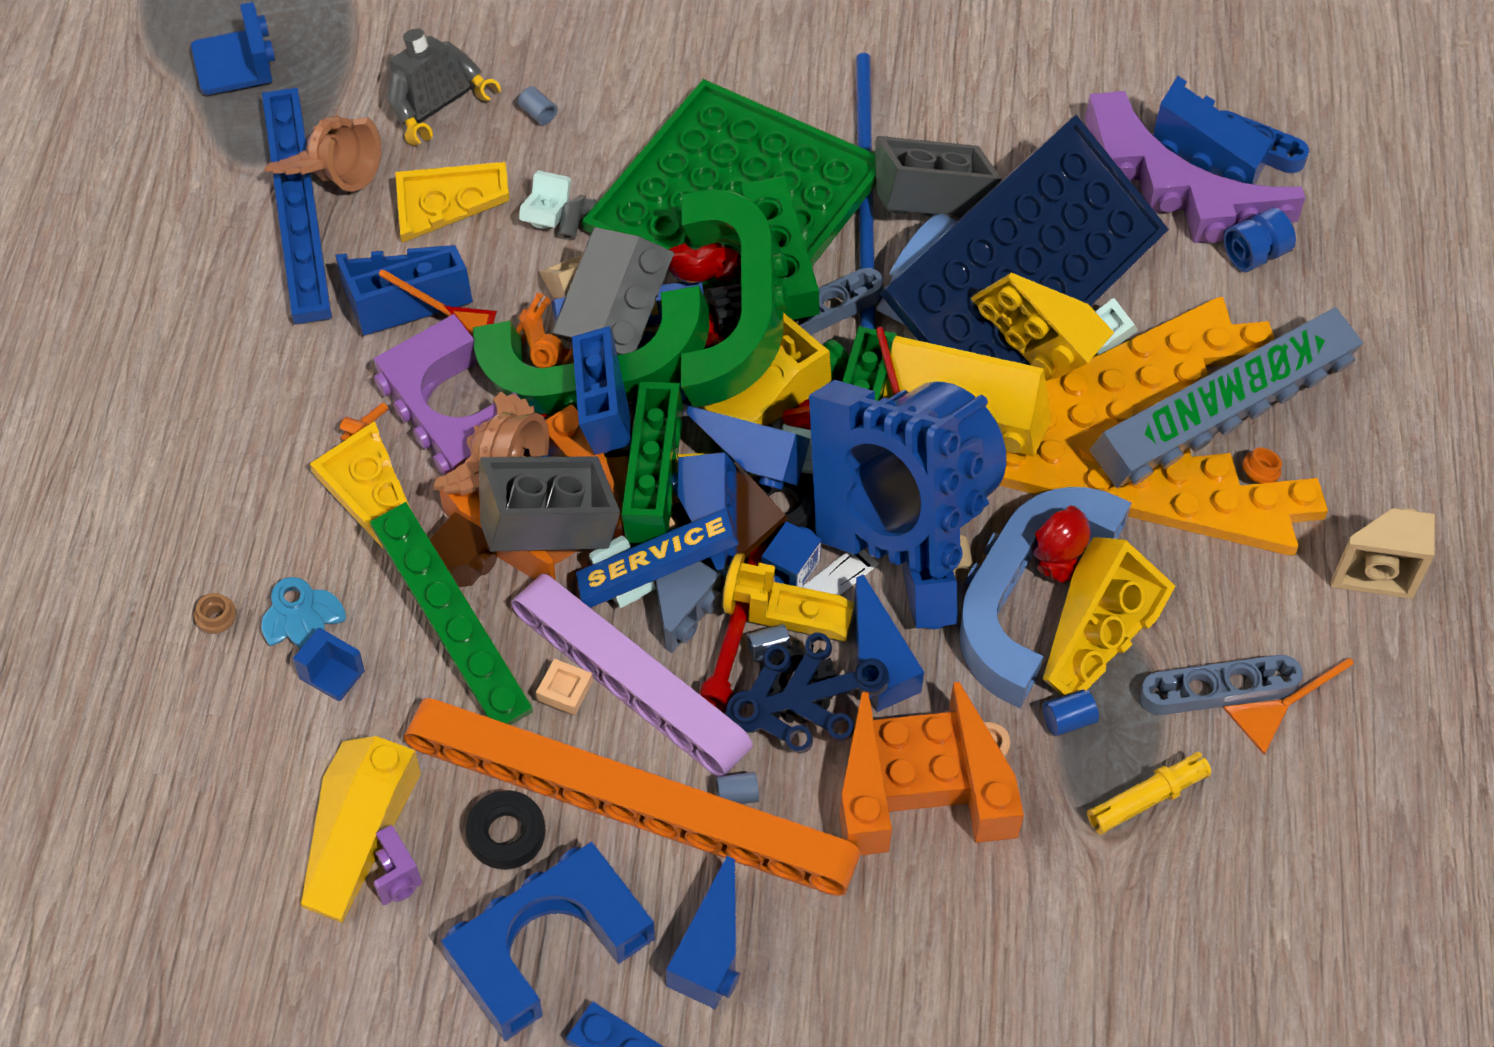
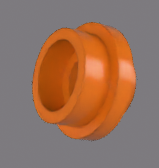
[1242,447,1282,484]

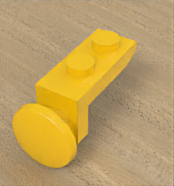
[723,553,855,642]

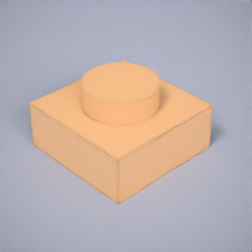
[536,659,593,715]

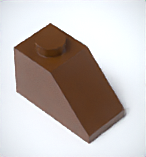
[407,512,497,592]

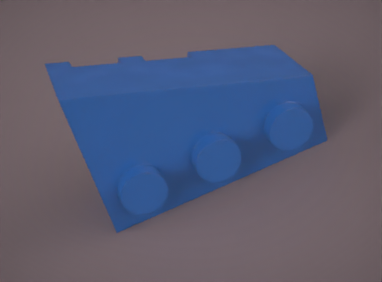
[1153,75,1273,184]

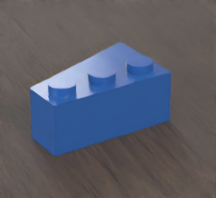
[335,245,473,336]

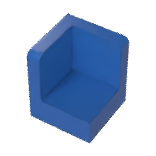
[293,627,365,701]

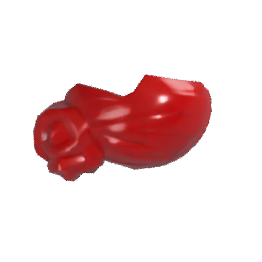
[668,243,741,283]
[1032,505,1091,584]

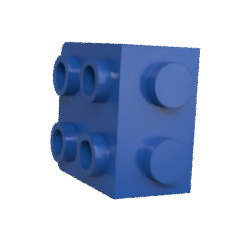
[191,2,275,95]

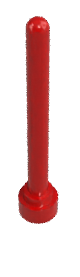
[698,542,768,713]

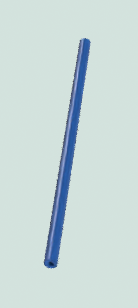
[856,53,876,329]

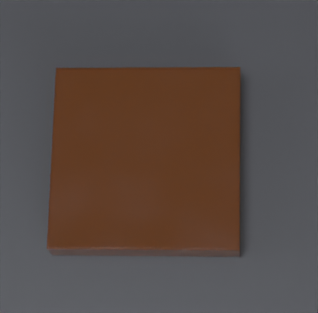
[676,461,789,559]

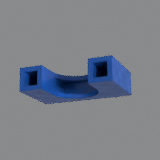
[441,841,655,1042]

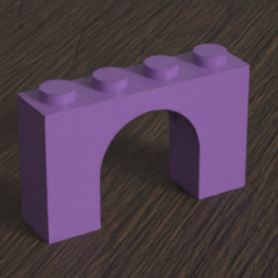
[374,314,518,475]

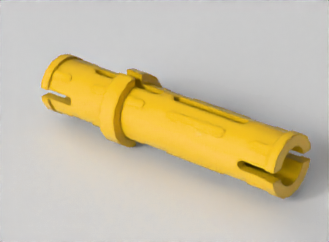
[1087,751,1212,835]

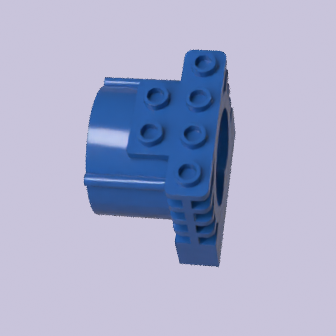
[809,380,1006,579]

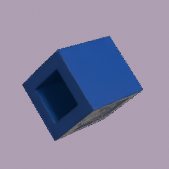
[761,521,822,587]

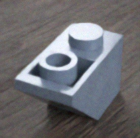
[656,561,723,653]

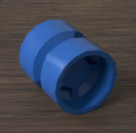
[1223,207,1296,272]

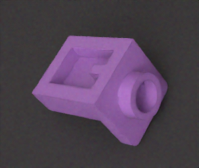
[374,825,423,905]

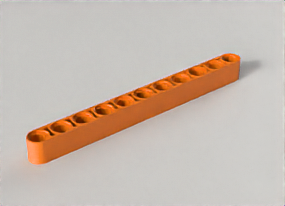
[403,698,861,896]

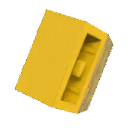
[970,273,1114,381]
[700,312,832,426]

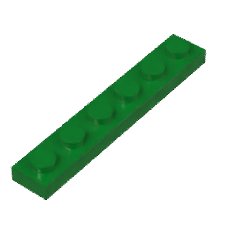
[370,502,533,725]

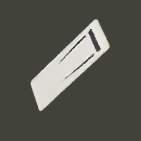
[802,549,879,595]

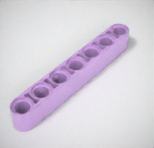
[511,573,753,777]

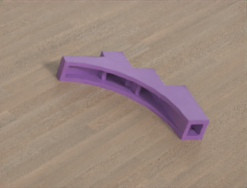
[1085,91,1306,243]

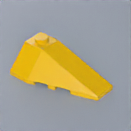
[1043,537,1175,696]
[301,736,421,923]

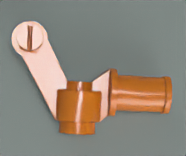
[516,293,574,368]

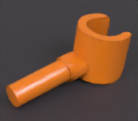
[340,403,388,440]

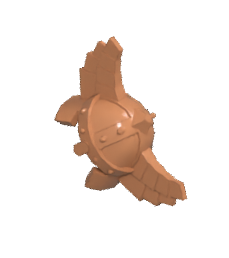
[265,115,382,192]
[433,391,549,496]

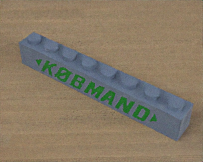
[1089,307,1363,488]

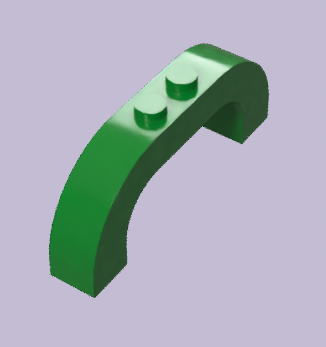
[681,190,789,407]
[473,285,709,414]

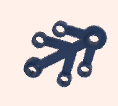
[726,632,890,754]

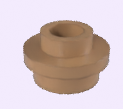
[194,593,237,634]

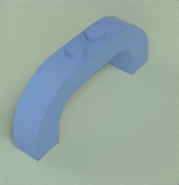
[959,487,1132,708]

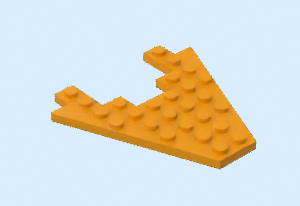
[999,297,1328,556]

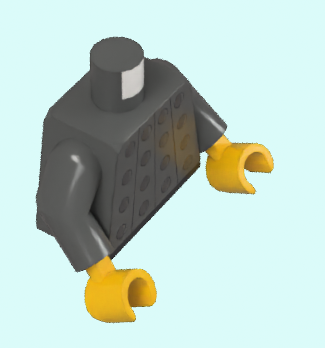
[386,29,501,146]

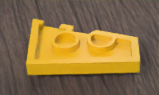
[310,421,410,549]

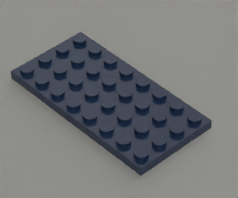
[879,115,1169,365]

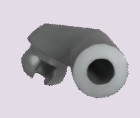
[558,195,598,240]

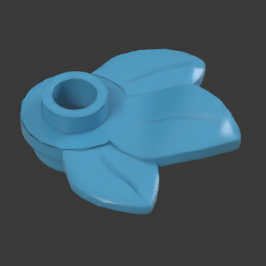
[262,577,346,648]

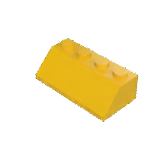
[883,336,1051,456]

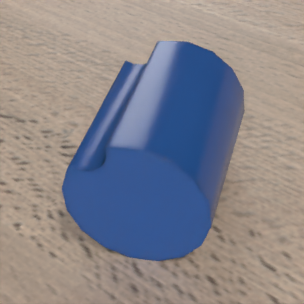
[1043,689,1099,737]

